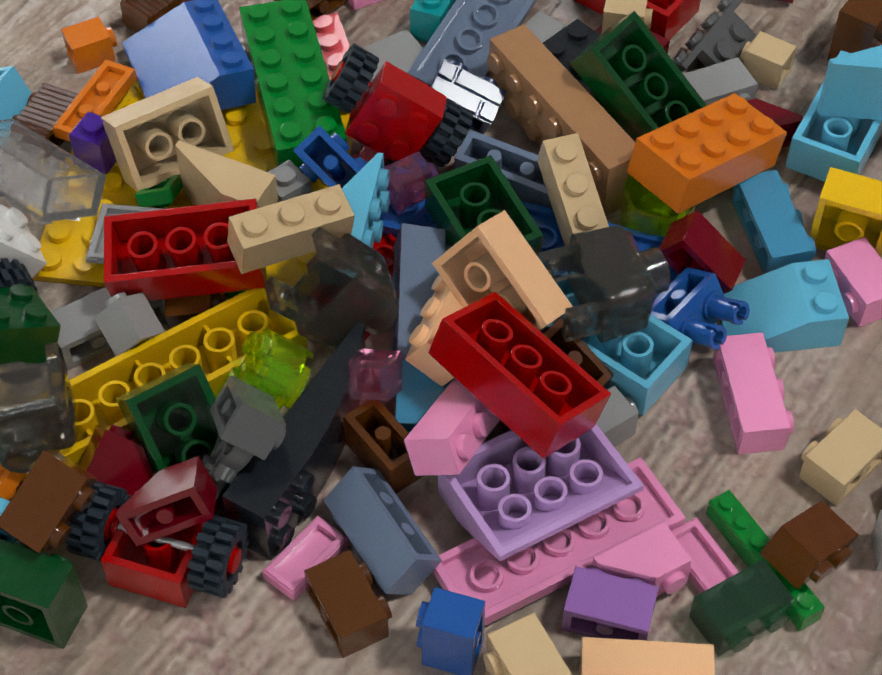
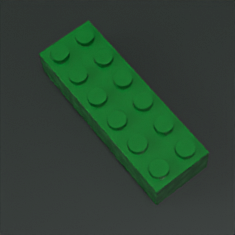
[239,0,348,168]

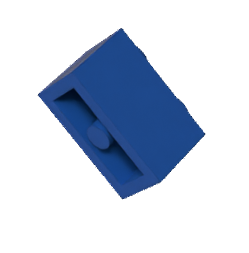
[416,587,485,675]

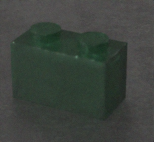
[689,559,794,657]

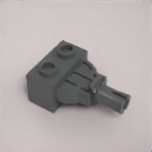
[202,375,286,500]

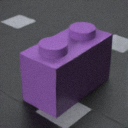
[561,566,659,641]

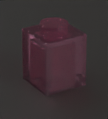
[349,349,402,401]

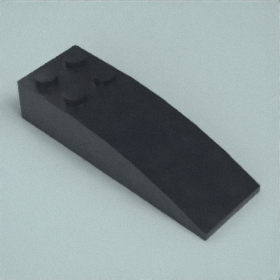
[222,321,367,561]

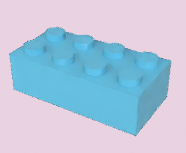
[785,50,882,182]
[541,263,693,416]

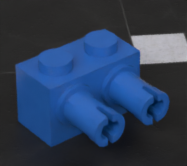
[645,267,750,350]

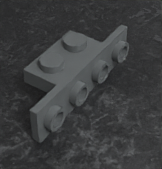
[672,0,756,72]

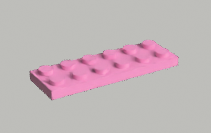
[433,457,686,626]

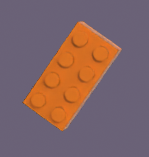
[627,93,787,214]

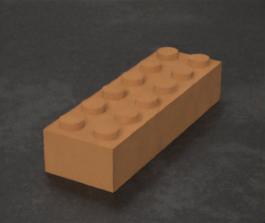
[487,24,640,216]

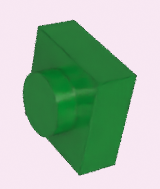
[135,174,183,208]

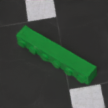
[706,489,825,632]

